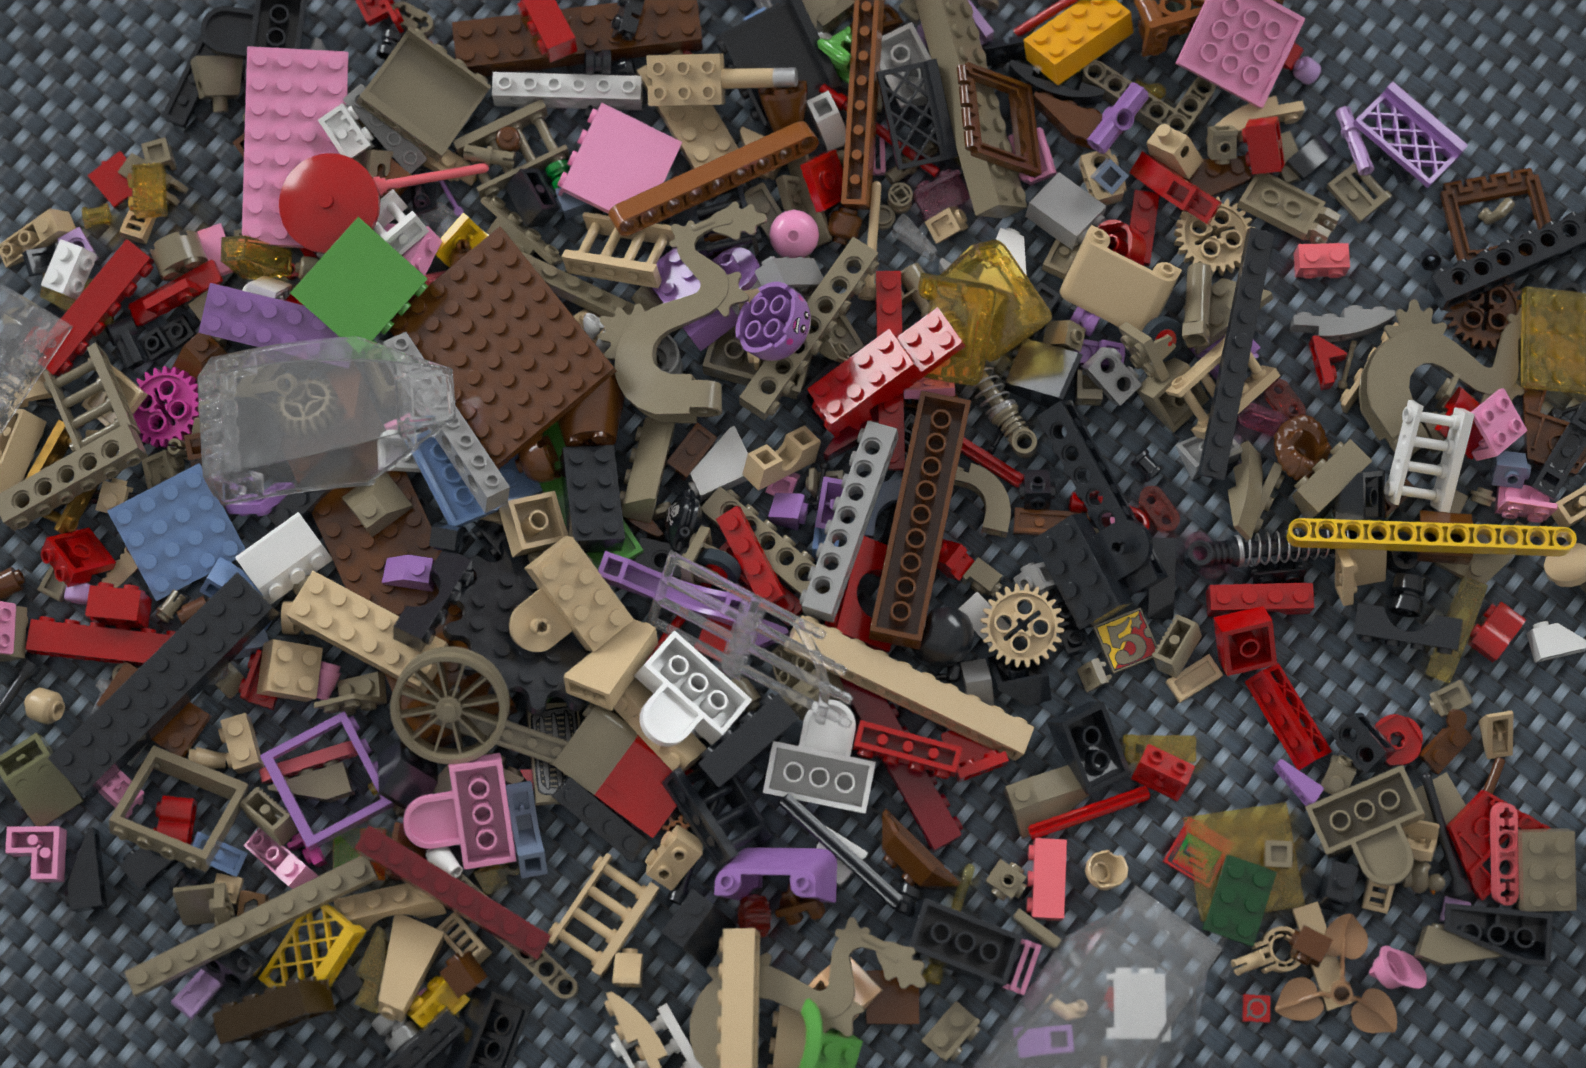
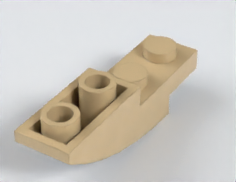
[1206,96,1305,145]
[604,992,668,1068]

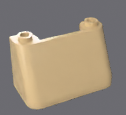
[1060,225,1182,331]

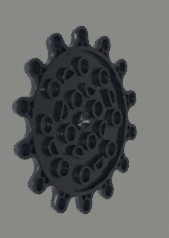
[443,538,639,715]

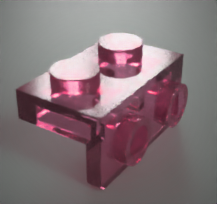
[913,169,971,221]

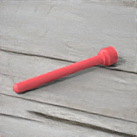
[373,163,489,196]

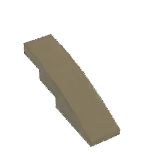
[1228,441,1263,541]

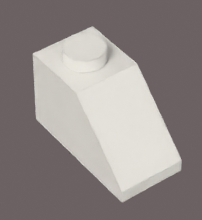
[1526,621,1586,663]

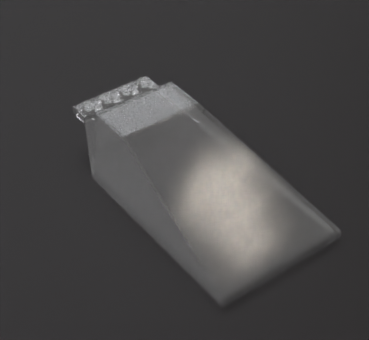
[973,886,1223,1068]

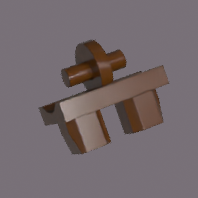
[774,882,826,926]

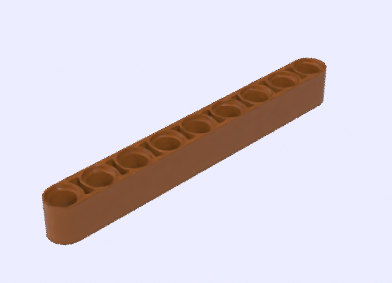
[608,121,819,236]

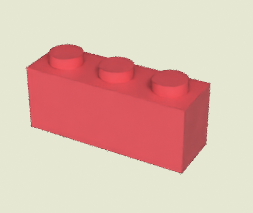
[1026,838,1067,921]

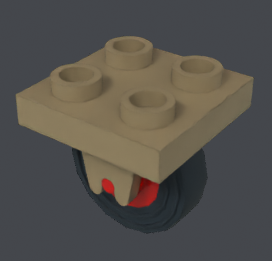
[1118,316,1184,382]
[678,525,742,587]

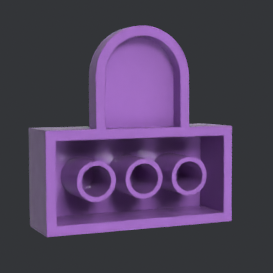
[652,247,760,351]

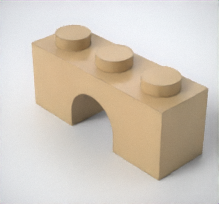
[742,425,821,491]

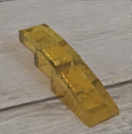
[1425,576,1488,684]

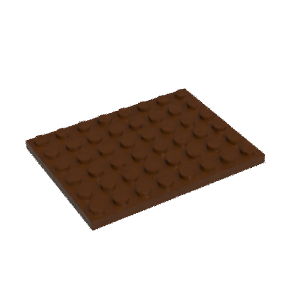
[389,226,617,470]

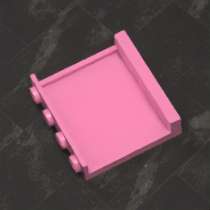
[557,103,682,213]

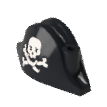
[664,488,702,553]

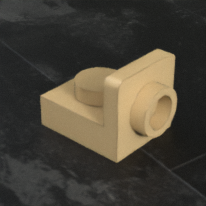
[925,206,968,244]

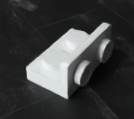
[318,103,374,159]

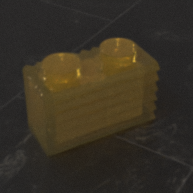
[127,162,168,219]

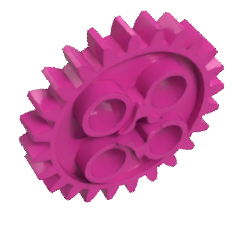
[133,366,205,449]

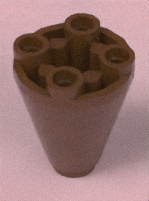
[758,80,808,133]

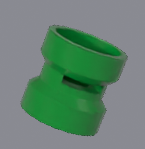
[545,159,570,193]

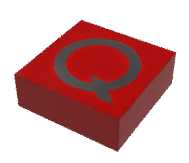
[1242,994,1270,1023]

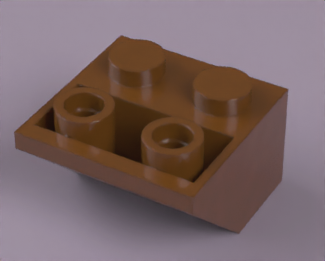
[1417,510,1473,565]

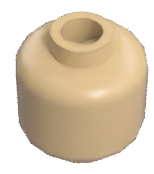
[24,688,65,724]

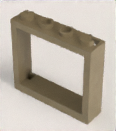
[109,745,249,872]

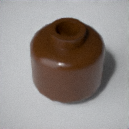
[828,207,862,245]

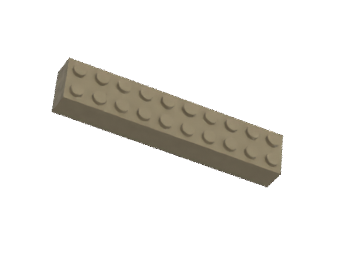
[915,0,1027,218]

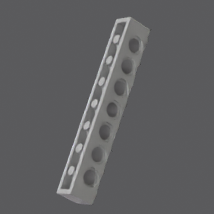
[382,332,510,513]
[799,421,898,623]

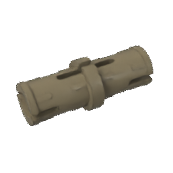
[463,144,515,168]

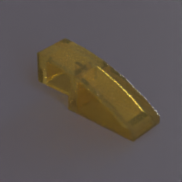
[354,926,388,1014]

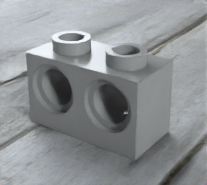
[1080,347,1142,406]

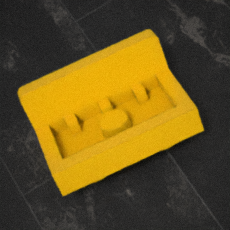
[436,213,489,268]

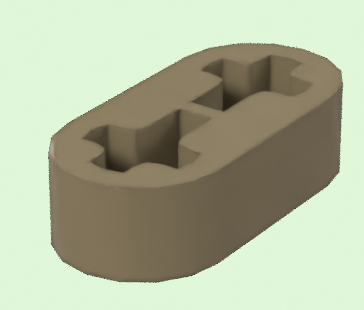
[392,1,434,37]

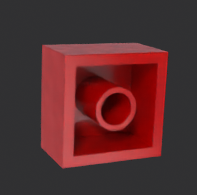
[85,582,152,629]
[1213,606,1277,676]

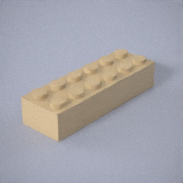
[286,571,449,693]

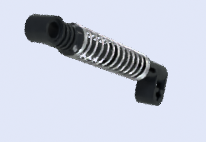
[1183,521,1418,574]

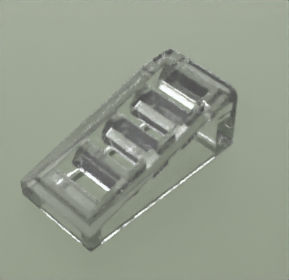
[892,213,937,262]

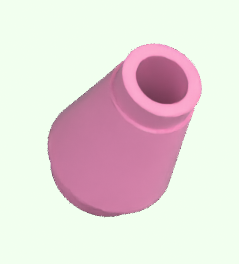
[316,661,342,700]

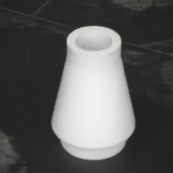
[426,846,463,878]

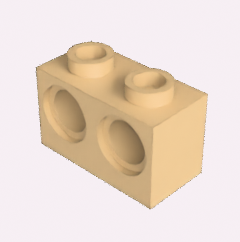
[1079,148,1126,205]

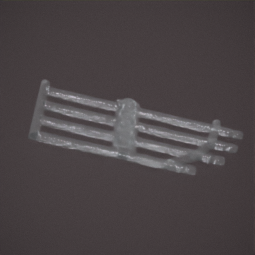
[646,550,853,729]

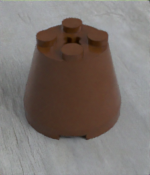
[557,374,625,447]

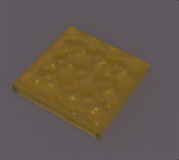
[1521,286,1586,394]
[1183,802,1305,922]

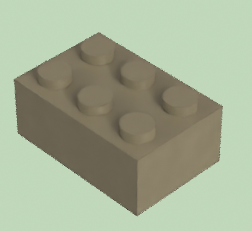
[1516,828,1577,912]

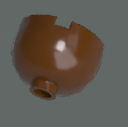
[515,432,561,483]

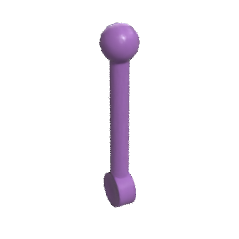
[439,180,464,217]

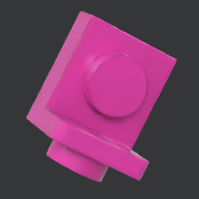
[287,833,327,868]

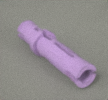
[1336,106,1374,176]

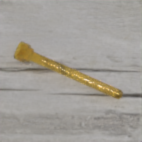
[922,864,975,986]

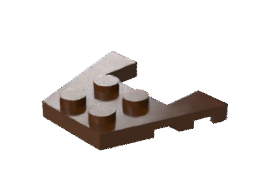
[1522,381,1586,477]

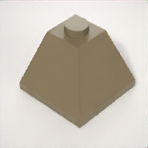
[342,470,413,537]

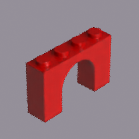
[825,536,891,653]

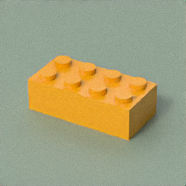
[1023,0,1134,85]

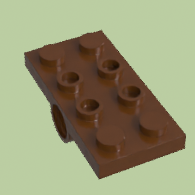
[96,661,212,758]

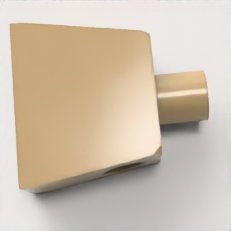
[1147,124,1203,179]

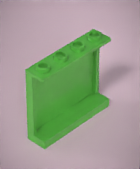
[290,217,428,355]

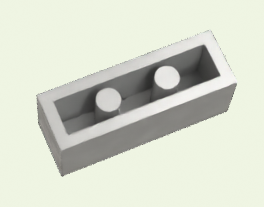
[754,256,824,297]

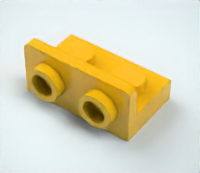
[407,975,470,1028]

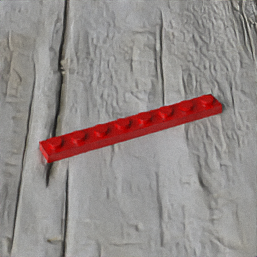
[875,271,905,470]

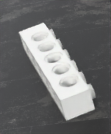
[492,72,643,110]

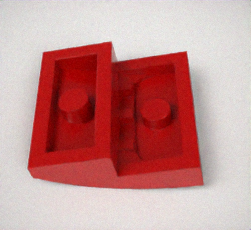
[1434,387,1484,460]

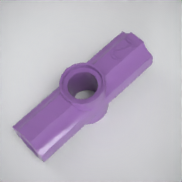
[1087,83,1149,154]

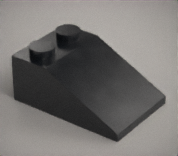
[1047,702,1131,795]

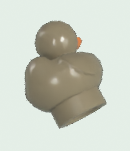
[1402,861,1445,895]

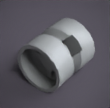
[371,1013,420,1054]

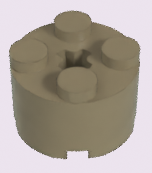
[150,230,208,281]

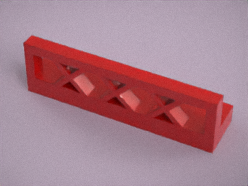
[1245,663,1332,770]

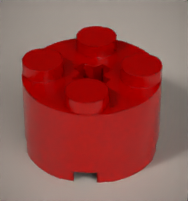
[1097,219,1146,266]

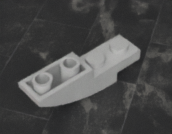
[1290,305,1395,343]

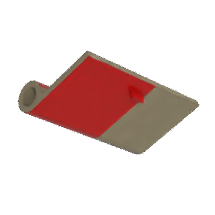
[552,702,694,838]

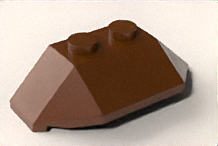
[882,809,961,889]

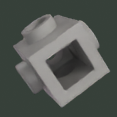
[1013,562,1056,596]

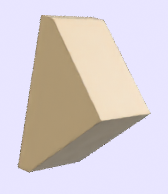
[1478,711,1513,759]

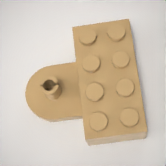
[509,536,634,652]

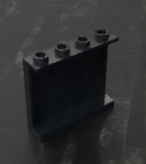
[716,0,842,125]

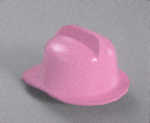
[1369,946,1427,989]

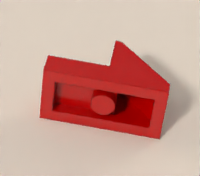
[1308,335,1348,391]

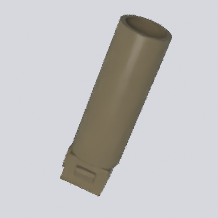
[1182,263,1212,348]

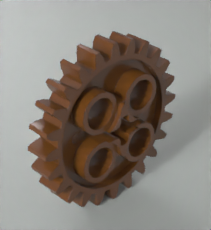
[1443,270,1525,351]

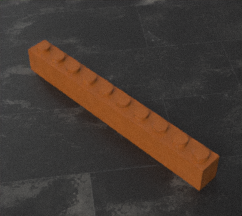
[841,0,885,210]

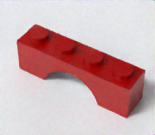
[1206,583,1314,616]

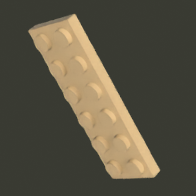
[636,49,739,169]

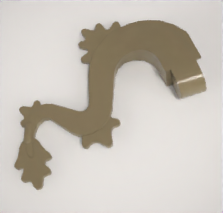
[599,202,768,423]
[1359,299,1584,456]
[690,917,926,1068]

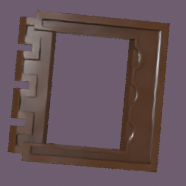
[957,62,1042,178]
[1440,168,1551,274]

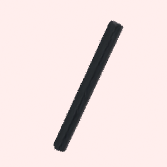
[779,794,902,908]

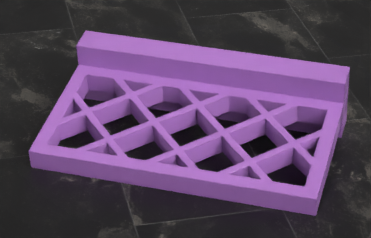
[1353,82,1468,188]

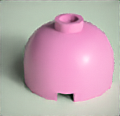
[769,210,819,258]

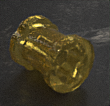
[82,203,112,229]

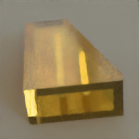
[221,235,292,280]

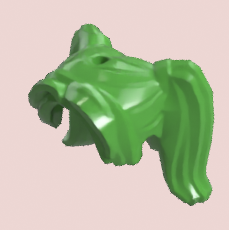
[817,26,852,84]

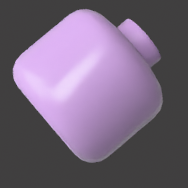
[1293,56,1321,85]
[64,583,90,605]

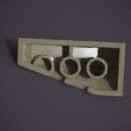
[1003,765,1091,839]

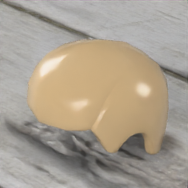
[1085,850,1128,891]

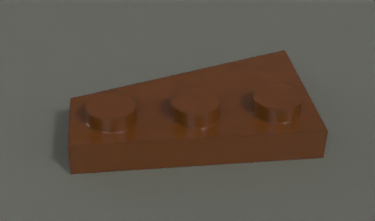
[1179,155,1252,212]

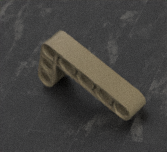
[1082,60,1216,135]

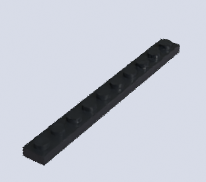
[1197,227,1274,481]

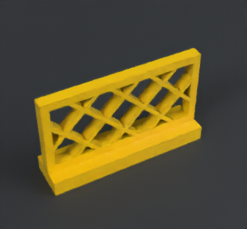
[259,904,366,988]

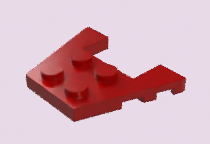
[1446,790,1551,901]

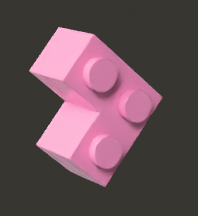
[5,826,67,883]

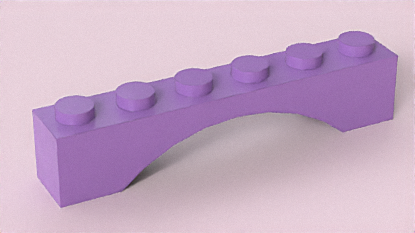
[598,551,753,630]

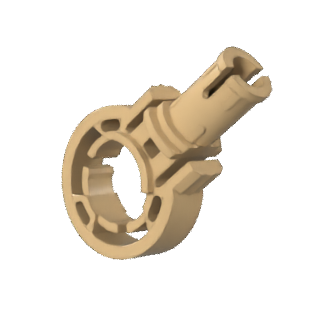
[1231,926,1301,976]

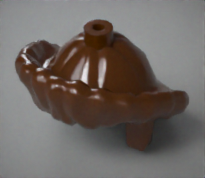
[1274,414,1332,481]

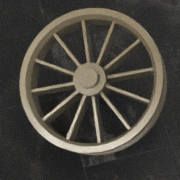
[390,647,510,764]

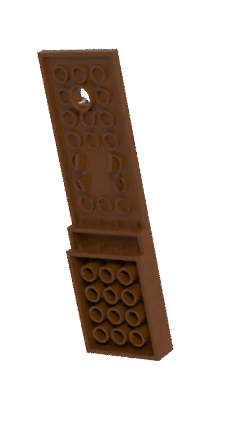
[282,396,518,747]

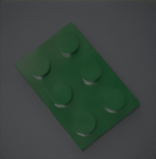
[1202,854,1277,947]

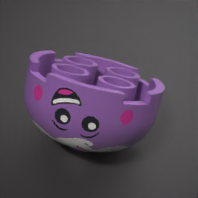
[736,282,811,361]

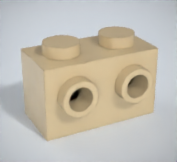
[219,713,264,774]
[645,825,703,891]

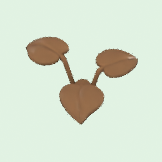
[1275,913,1397,1033]

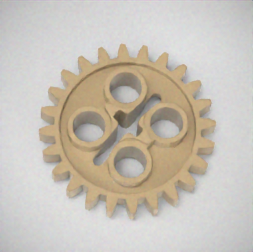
[1174,197,1255,276]
[980,584,1064,668]

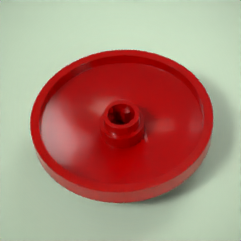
[279,153,380,254]

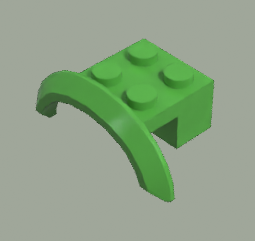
[799,998,863,1068]

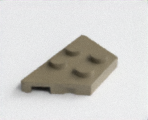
[1183,278,1273,355]

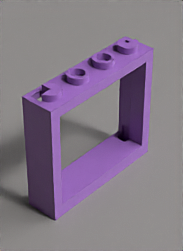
[260,711,394,851]

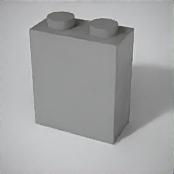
[1025,173,1106,250]

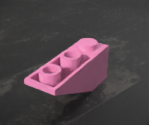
[244,828,319,889]

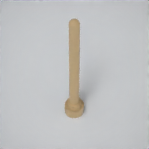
[858,181,881,301]

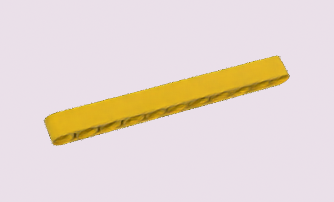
[1286,518,1577,556]

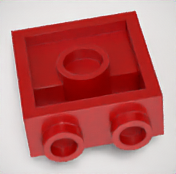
[41,527,116,587]

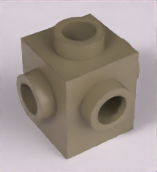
[984,859,1027,901]

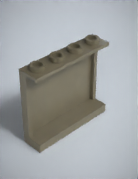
[356,27,491,162]

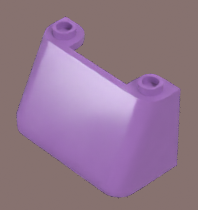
[715,848,837,903]

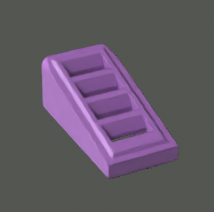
[1273,759,1324,806]

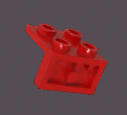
[941,730,1009,783]

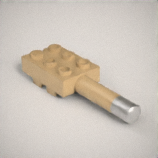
[647,54,798,106]

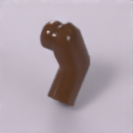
[450,239,472,267]

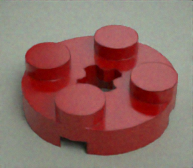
[1371,714,1423,767]

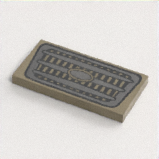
[526,703,587,805]

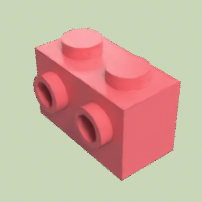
[1294,243,1350,279]

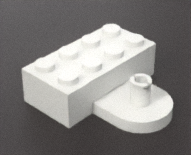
[634,630,752,747]
[763,700,876,814]

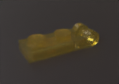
[1123,734,1196,763]

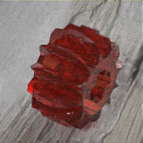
[737,895,772,938]

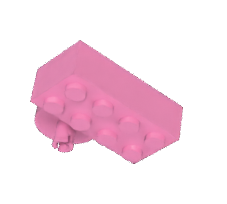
[403,753,516,870]

